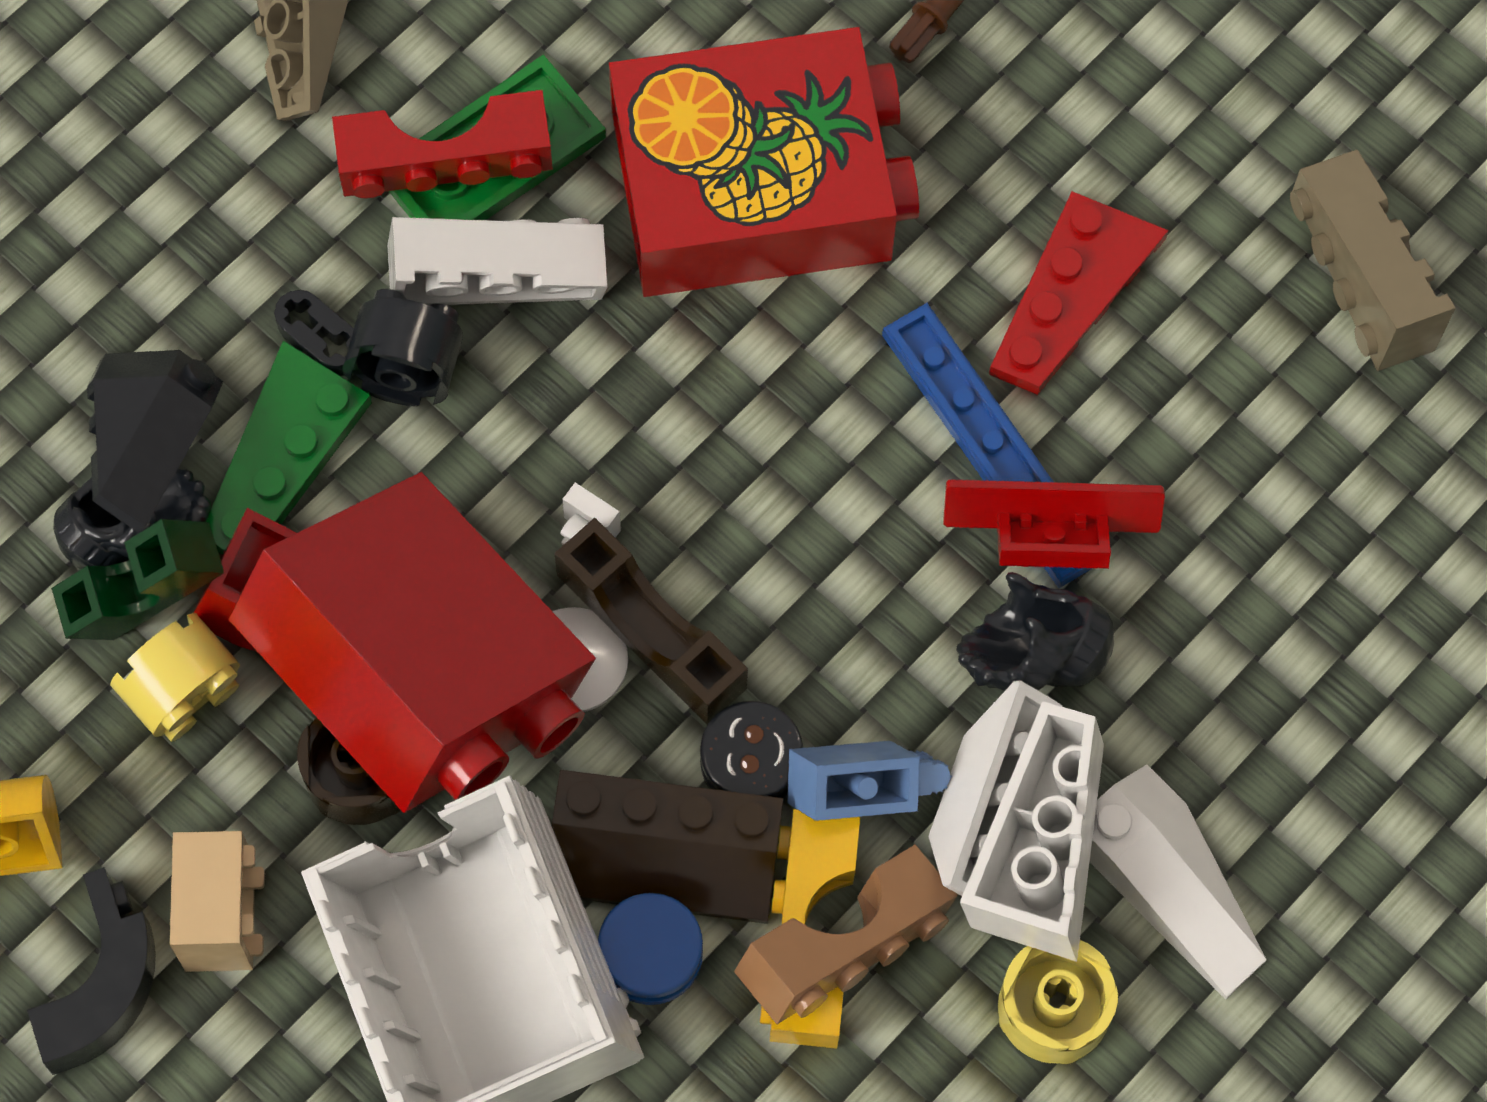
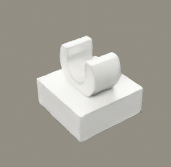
[560,483,621,545]

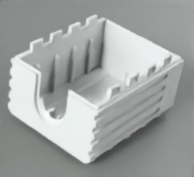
[301,776,644,1102]

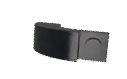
[27,867,156,1075]

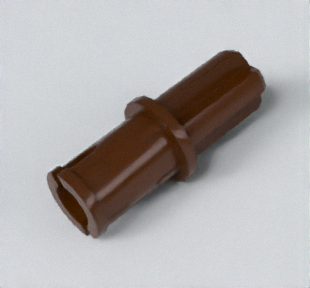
[889,0,964,63]

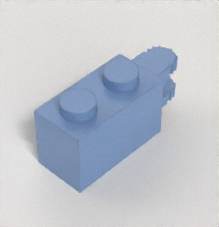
[788,741,952,821]

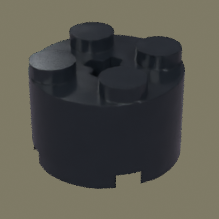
[343,289,463,406]

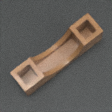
[734,845,958,1024]

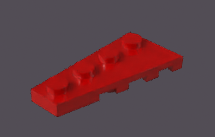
[989,191,1169,395]

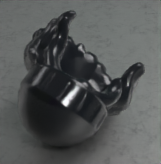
[53,468,211,569]
[956,572,1114,691]

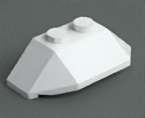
[928,680,1062,896]

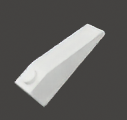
[1090,764,1266,1000]

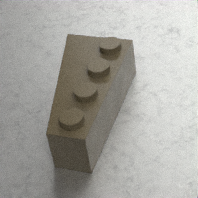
[1290,149,1456,371]

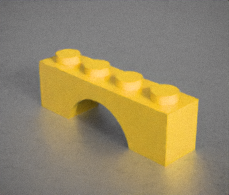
[760,809,861,1049]

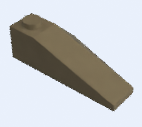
[254,0,348,121]

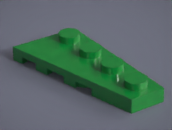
[206,341,372,554]

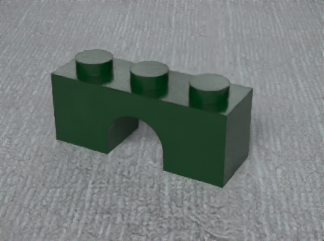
[51,519,224,640]

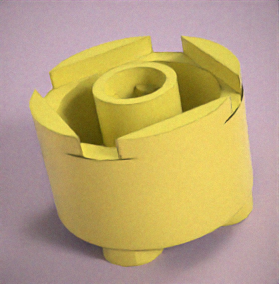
[110,613,240,742]
[998,940,1118,1064]

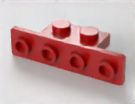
[943,480,1165,569]

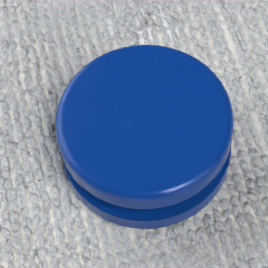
[598,893,703,1005]

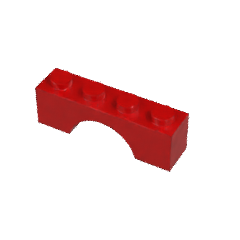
[332,90,553,199]

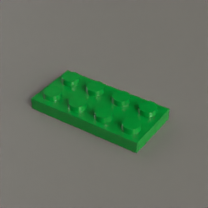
[389,54,606,220]

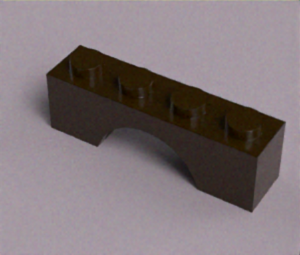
[554,518,748,725]

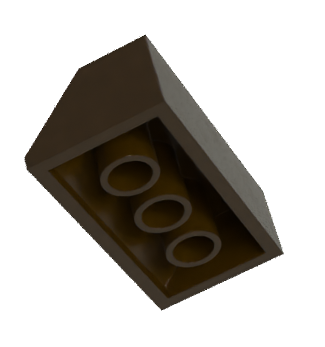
[552,770,783,924]

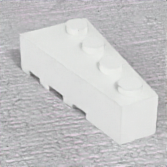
[387,217,607,305]

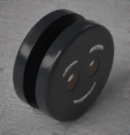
[700,701,803,800]

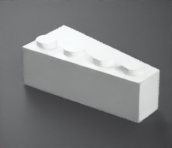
[960,701,1104,962]

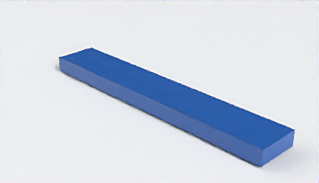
[882,303,1092,588]

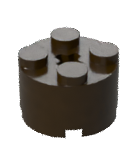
[297,718,401,825]

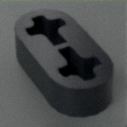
[274,290,354,376]

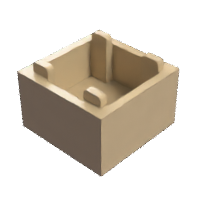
[170,831,265,972]

